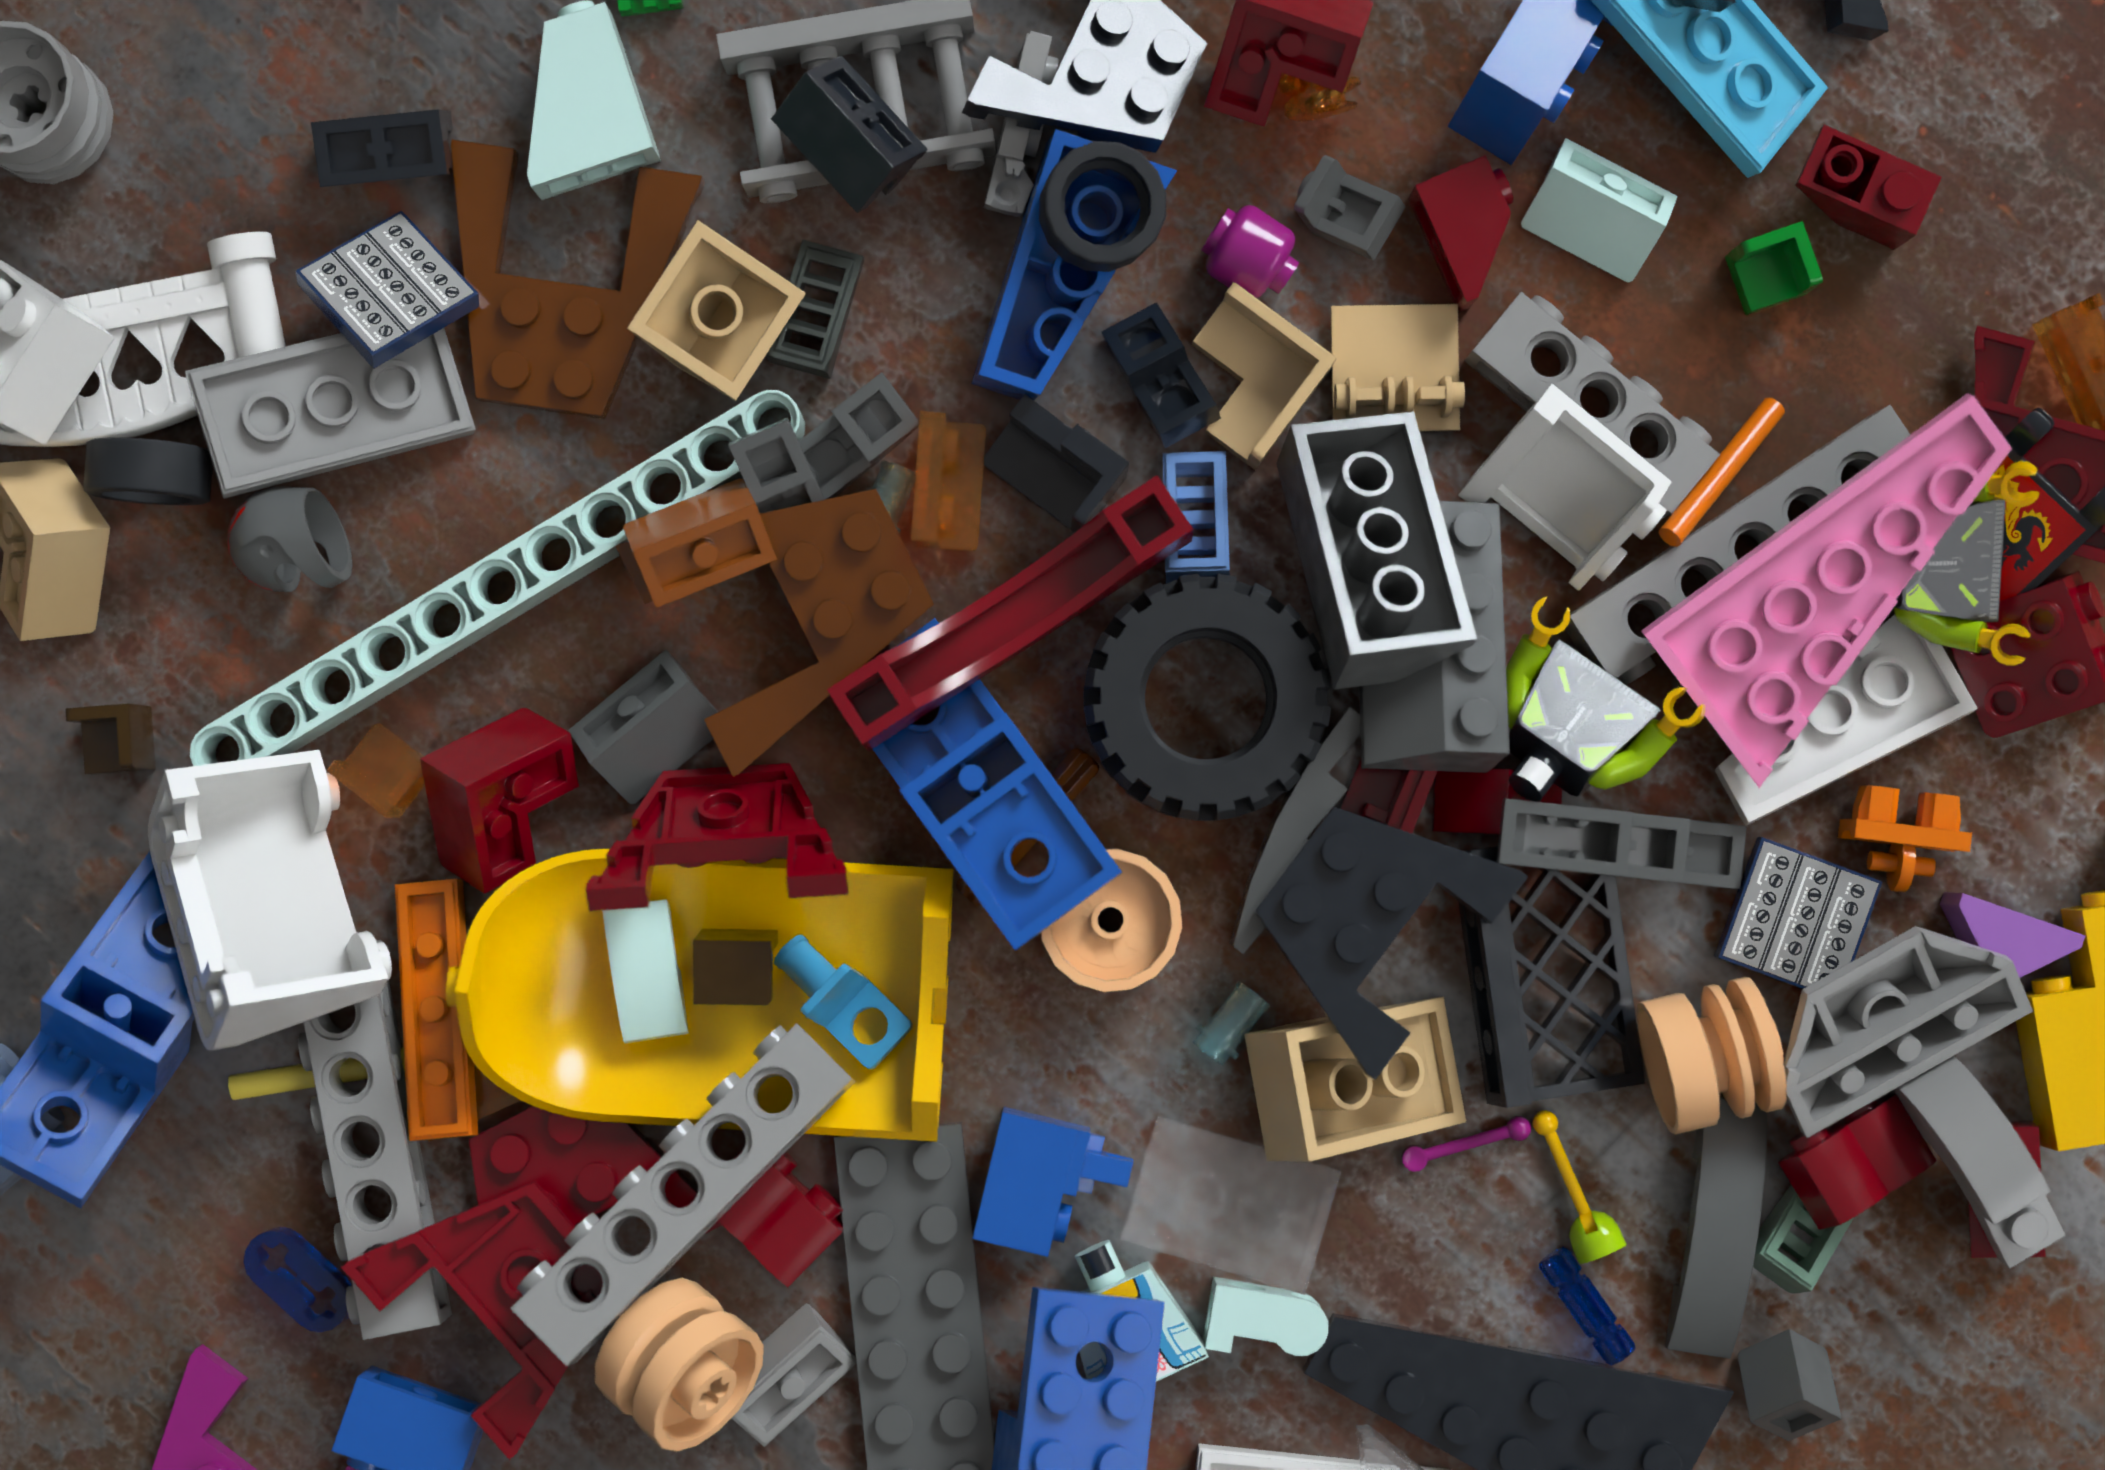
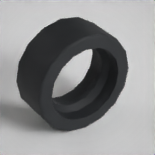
[1039,141,1166,272]
[83,438,213,505]

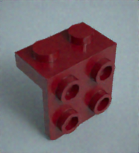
[1951,570,2105,738]

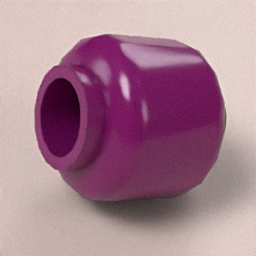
[1201,205,1299,299]

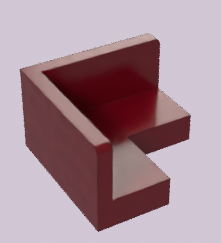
[1204,0,1373,127]
[420,708,579,894]

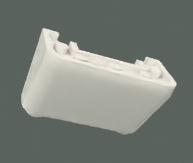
[148,750,392,1051]

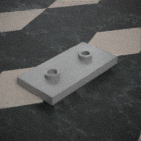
[186,328,476,499]

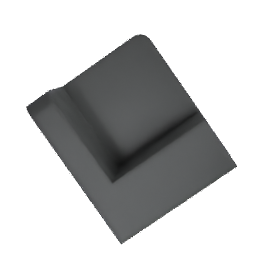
[1738,1329,1842,1441]

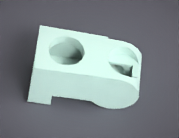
[1202,1276,1328,1356]

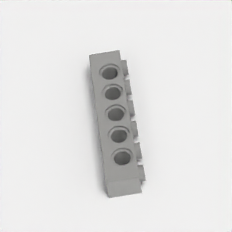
[1559,405,1910,685]
[298,940,452,1340]
[511,1023,856,1366]

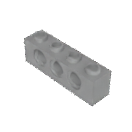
[1464,292,1721,520]

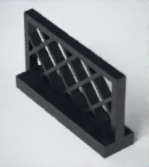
[1458,846,1645,1108]

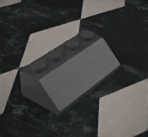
[1276,411,1477,690]
[1359,501,1509,773]

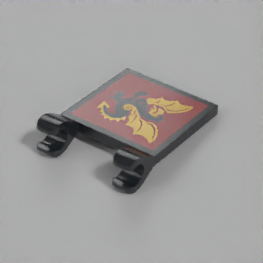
[1994,408,2105,601]

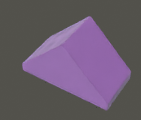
[1940,892,2085,978]

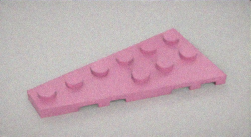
[1641,394,2012,788]

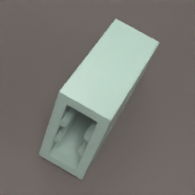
[527,1,661,200]

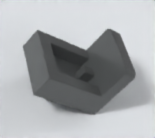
[1294,155,1406,261]

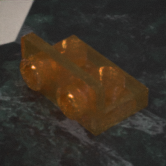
[911,411,986,551]

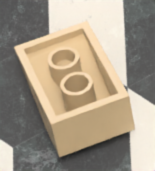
[1244,997,1466,1162]

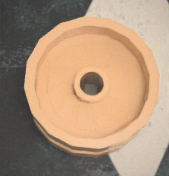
[1041,848,1182,992]
[595,1278,764,1452]

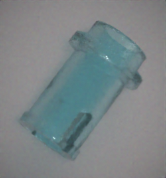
[871,460,919,534]
[1192,981,1270,1066]

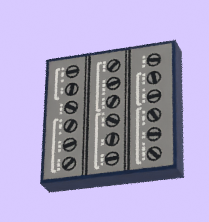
[295,211,479,369]
[1714,837,1883,989]

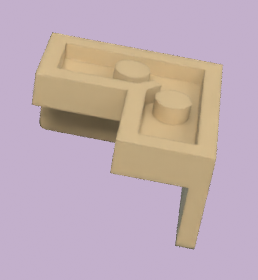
[1192,282,1337,470]
[0,458,110,641]

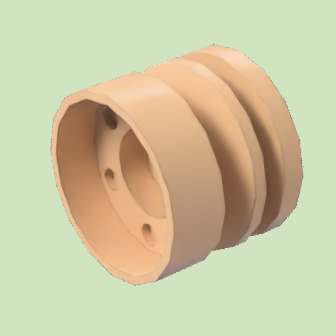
[1636,977,1787,1135]

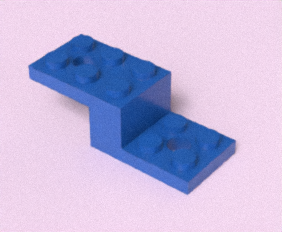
[873,618,1122,951]
[0,851,195,1208]
[992,1287,1165,1470]

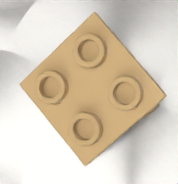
[1331,304,1465,431]

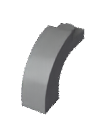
[1888,1056,2066,1268]

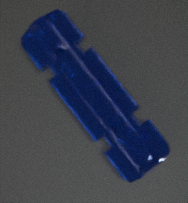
[1539,1247,1636,1366]

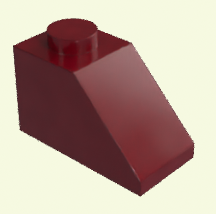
[1408,155,1514,313]

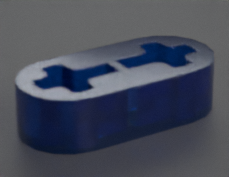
[244,1227,353,1332]

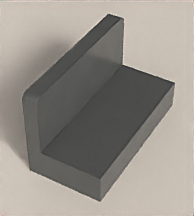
[568,649,718,804]

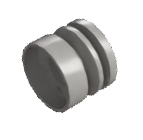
[0,21,114,184]

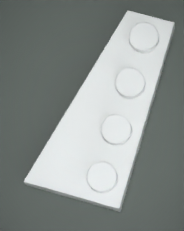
[1714,615,1977,826]

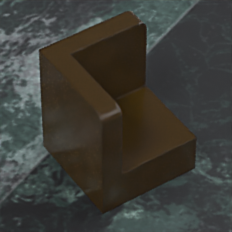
[65,703,156,775]
[693,929,778,1005]

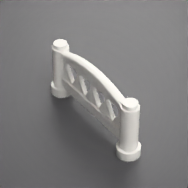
[0,232,286,447]

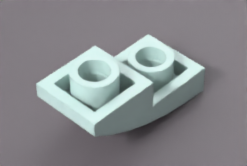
[603,899,689,1044]

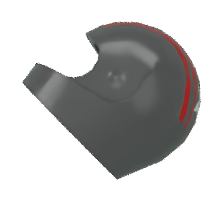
[227,486,353,592]

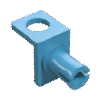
[773,934,913,1070]

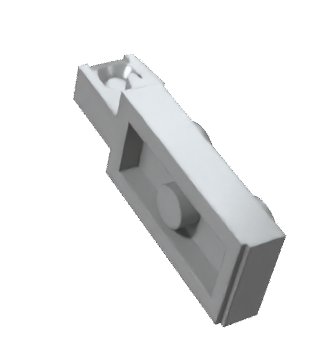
[983,31,1059,217]

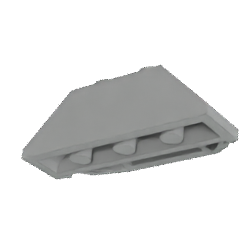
[1784,926,2033,1138]

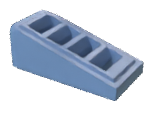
[1163,451,1230,583]

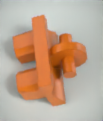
[1838,785,1972,893]

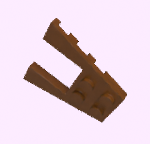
[451,139,705,419]
[615,489,934,777]

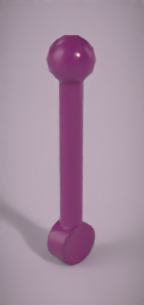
[1401,1116,1531,1172]

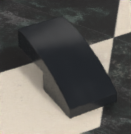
[1101,302,1221,448]

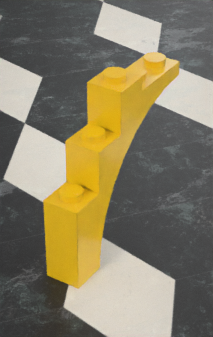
[2016,890,2105,1152]

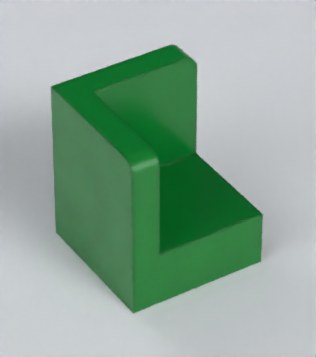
[1725,221,1823,315]

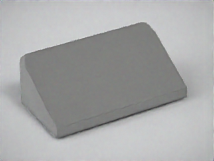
[731,1304,857,1447]

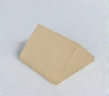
[627,220,806,401]

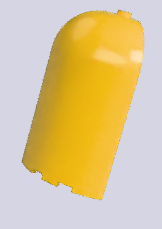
[446,849,953,1142]

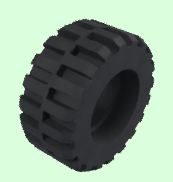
[1083,574,1331,821]

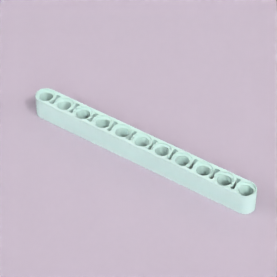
[190,390,805,766]

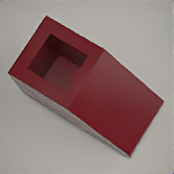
[1795,124,1942,250]

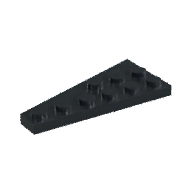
[1302,1313,1734,1470]

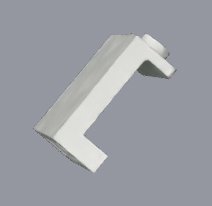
[1459,384,1672,591]

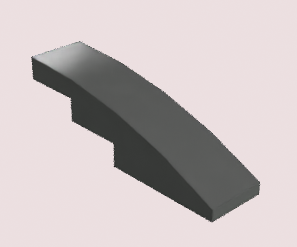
[1229,707,1361,954]
[1496,798,1747,889]

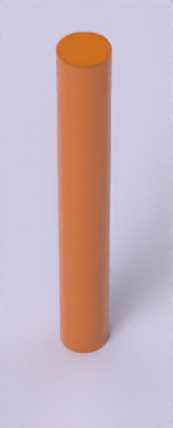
[1659,398,1785,547]

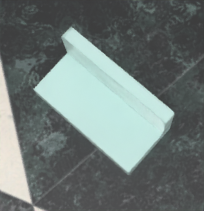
[1521,138,1678,282]

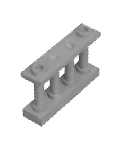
[716,0,996,203]

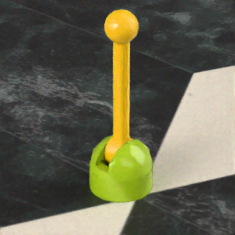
[1533,1110,1627,1264]

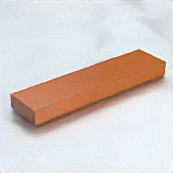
[395,878,478,1141]

